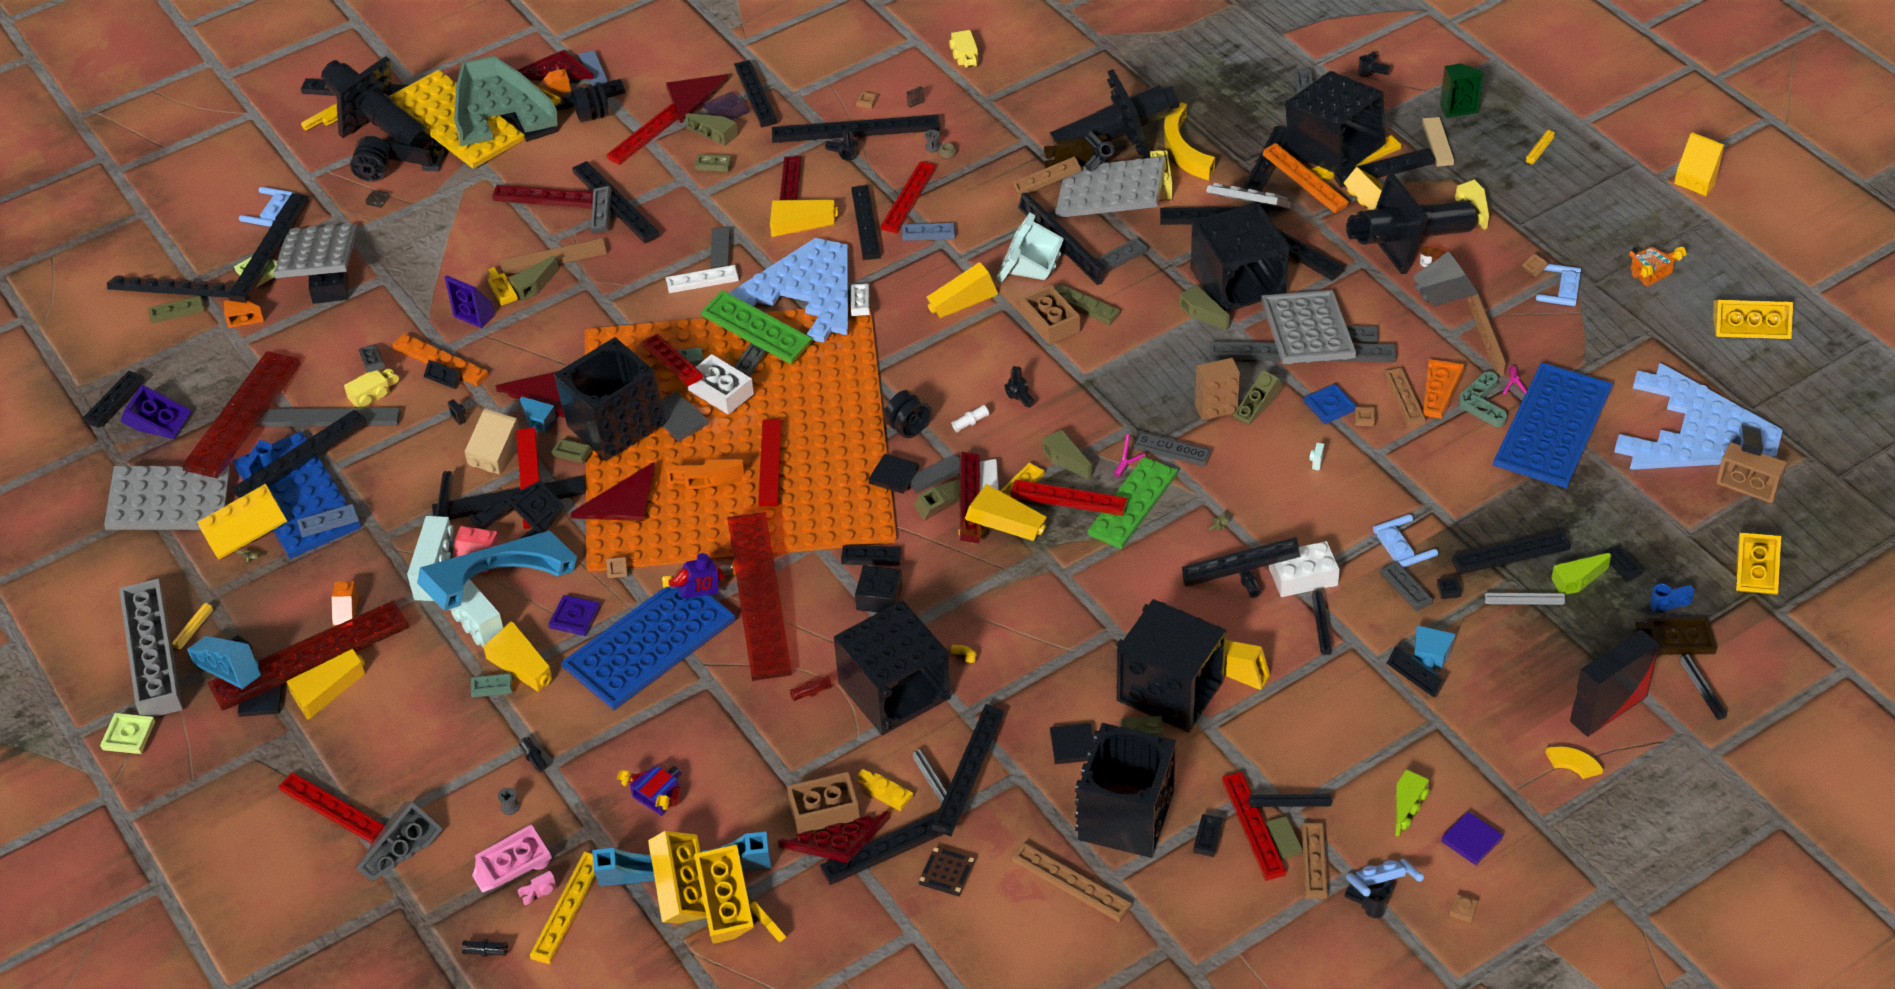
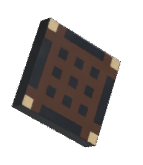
[919,847,975,897]

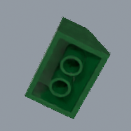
[1440,63,1484,118]

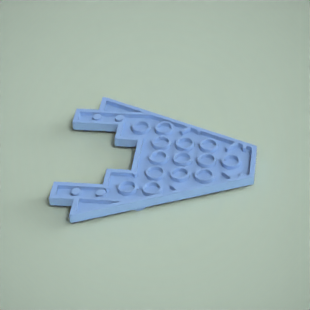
[729,238,848,343]
[1614,363,1783,470]

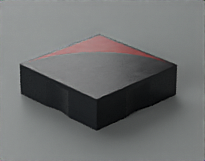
[1570,629,1660,737]

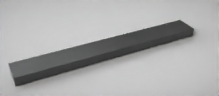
[250,408,401,427]

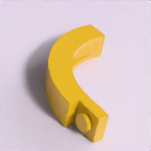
[1164,102,1215,181]

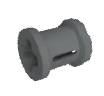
[925,130,940,153]
[498,788,520,815]

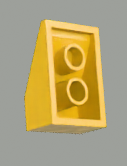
[1674,132,1724,196]
[1736,533,1781,595]

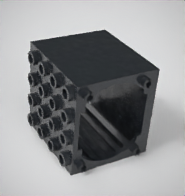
[1284,71,1386,176]
[1190,202,1289,313]
[554,337,666,461]
[1116,599,1227,733]
[834,600,951,735]
[1075,723,1177,858]

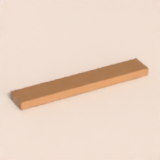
[500,238,607,276]
[1467,288,1506,377]
[1012,843,1132,923]

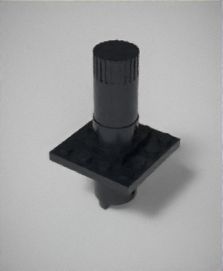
[321,56,430,148]
[1049,69,1180,159]
[1346,174,1476,274]

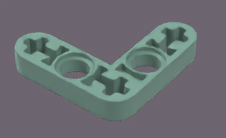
[1458,371,1507,427]

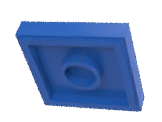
[1304,384,1356,424]

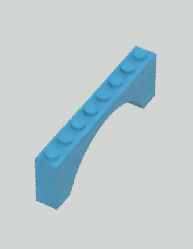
[417,531,577,611]
[592,832,771,887]

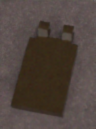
[1044,134,1108,168]
[1633,618,1717,655]

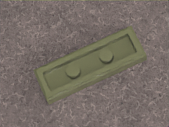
[148,296,205,324]

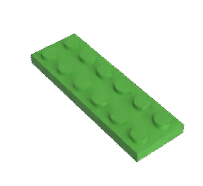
[701,290,812,364]
[1088,457,1177,549]

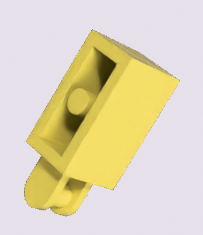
[949,30,978,68]
[344,368,399,408]

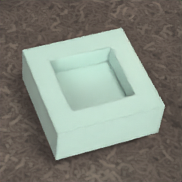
[1310,443,1324,470]

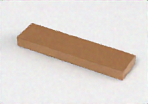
[1012,156,1082,198]
[1384,368,1426,427]
[1301,823,1328,899]

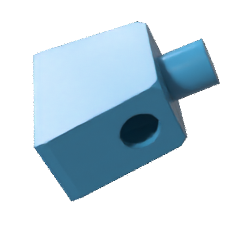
[1414,626,1455,669]

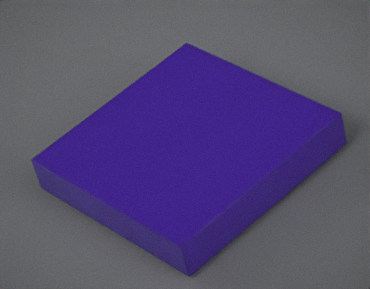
[548,595,601,636]
[1441,811,1503,865]

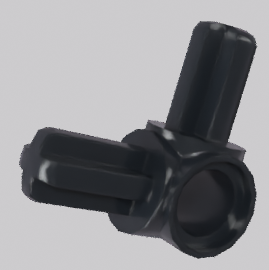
[1358,51,1390,77]
[825,128,859,161]
[1083,131,1114,172]
[1004,366,1034,408]
[1344,881,1395,918]

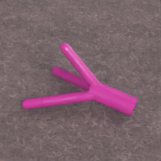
[1502,366,1527,395]
[1113,433,1146,477]

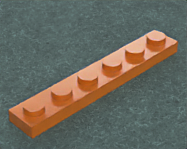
[1262,143,1349,214]
[392,333,489,387]

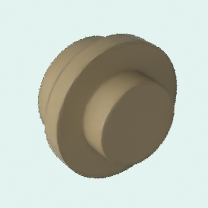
[939,143,956,158]

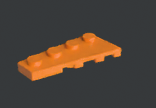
[1423,359,1465,419]

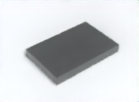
[661,391,709,442]

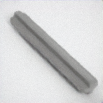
[1484,592,1565,605]

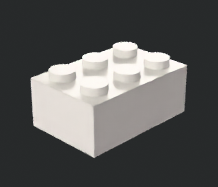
[688,354,754,415]
[1269,541,1339,597]

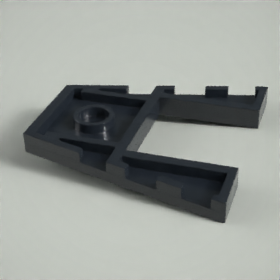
[469,481,565,539]

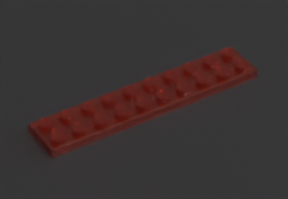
[182,351,301,479]
[727,512,792,681]
[207,600,409,711]

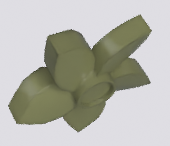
[1208,512,1229,531]
[237,549,261,562]

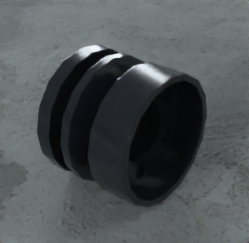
[571,82,609,123]
[350,136,391,182]

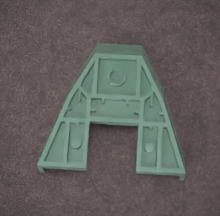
[454,56,557,146]

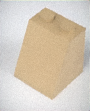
[465,409,519,475]

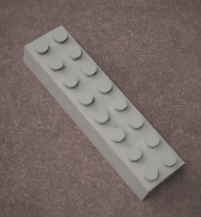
[119,579,182,717]

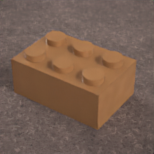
[1020,285,1080,345]
[1195,358,1240,420]
[1716,442,1787,503]
[787,772,860,834]

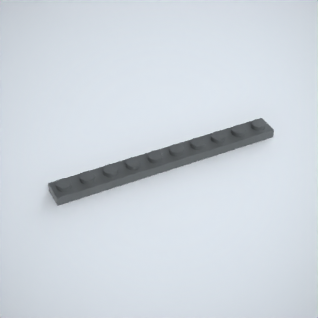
[1210,342,1395,362]

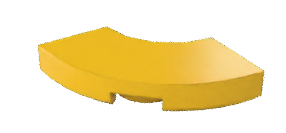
[1545,747,1603,779]
[748,897,786,942]

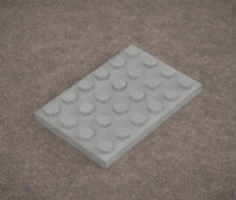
[1055,156,1166,218]
[1206,183,1292,209]
[274,223,358,278]
[1261,290,1356,364]
[104,466,230,530]

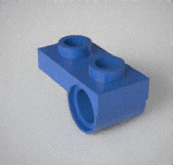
[242,440,276,479]
[1650,584,1695,613]

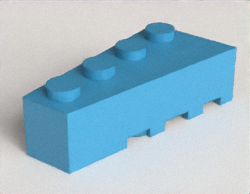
[187,636,261,689]

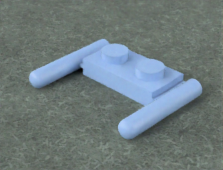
[239,187,294,227]
[1536,264,1581,307]
[1373,514,1438,568]
[1346,859,1424,896]

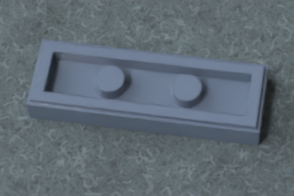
[579,50,607,86]
[902,223,955,241]
[297,504,359,538]

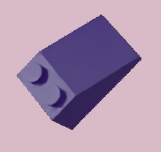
[445,275,495,328]
[121,385,192,439]

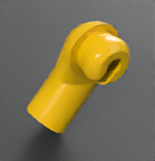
[951,644,977,663]

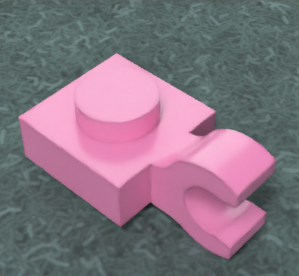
[518,871,557,905]

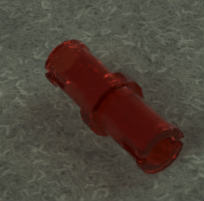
[790,676,832,702]

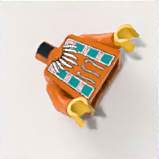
[1629,247,1687,287]

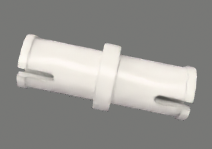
[951,405,989,432]

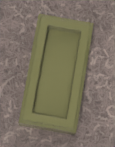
[551,439,593,463]
[1266,816,1302,859]

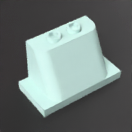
[996,212,1064,283]

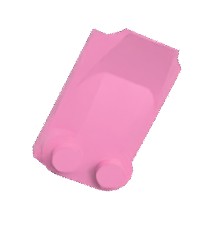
[472,824,552,893]

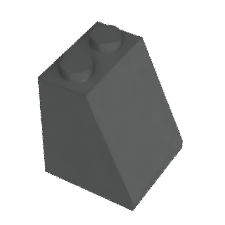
[1413,251,1478,306]

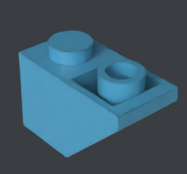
[520,397,557,433]

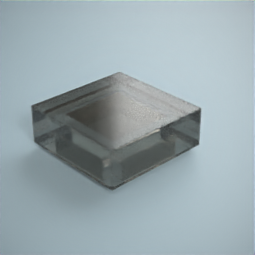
[906,86,924,108]
[365,189,389,208]

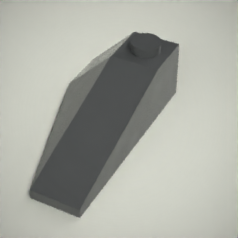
[355,801,443,882]

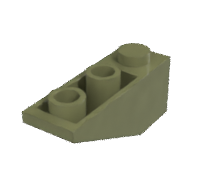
[685,113,738,146]
[509,255,559,302]
[1179,285,1230,330]
[1233,370,1283,425]
[1042,430,1093,479]
[914,479,960,520]

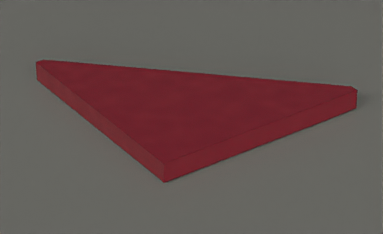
[517,50,594,79]
[666,74,729,123]
[495,371,565,418]
[571,463,656,521]
[778,811,890,863]

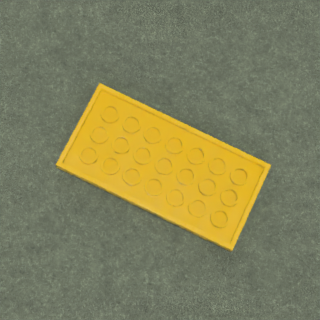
[389,70,525,169]

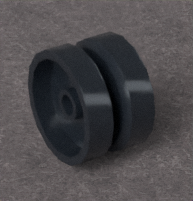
[883,390,932,438]

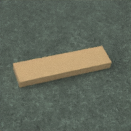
[1422,117,1454,167]

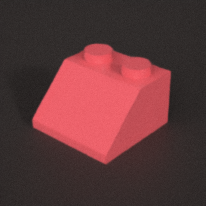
[452,526,500,575]

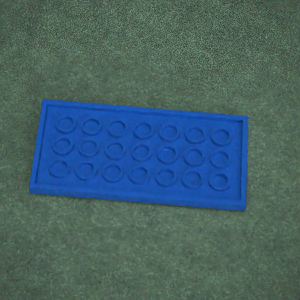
[1493,362,1613,489]
[232,431,361,559]
[561,587,736,711]

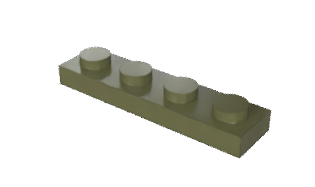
[1055,284,1120,325]

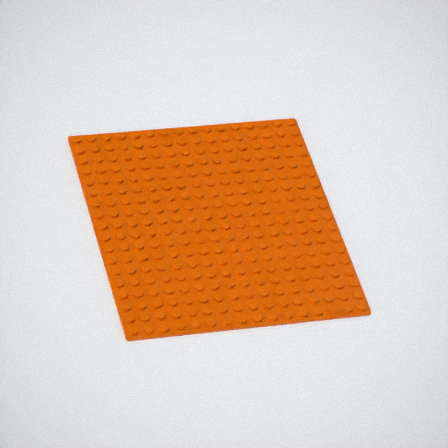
[585,303,897,572]

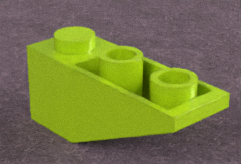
[1551,553,1611,595]
[1395,769,1430,837]

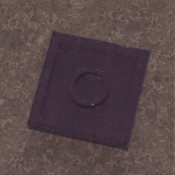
[703,91,749,120]

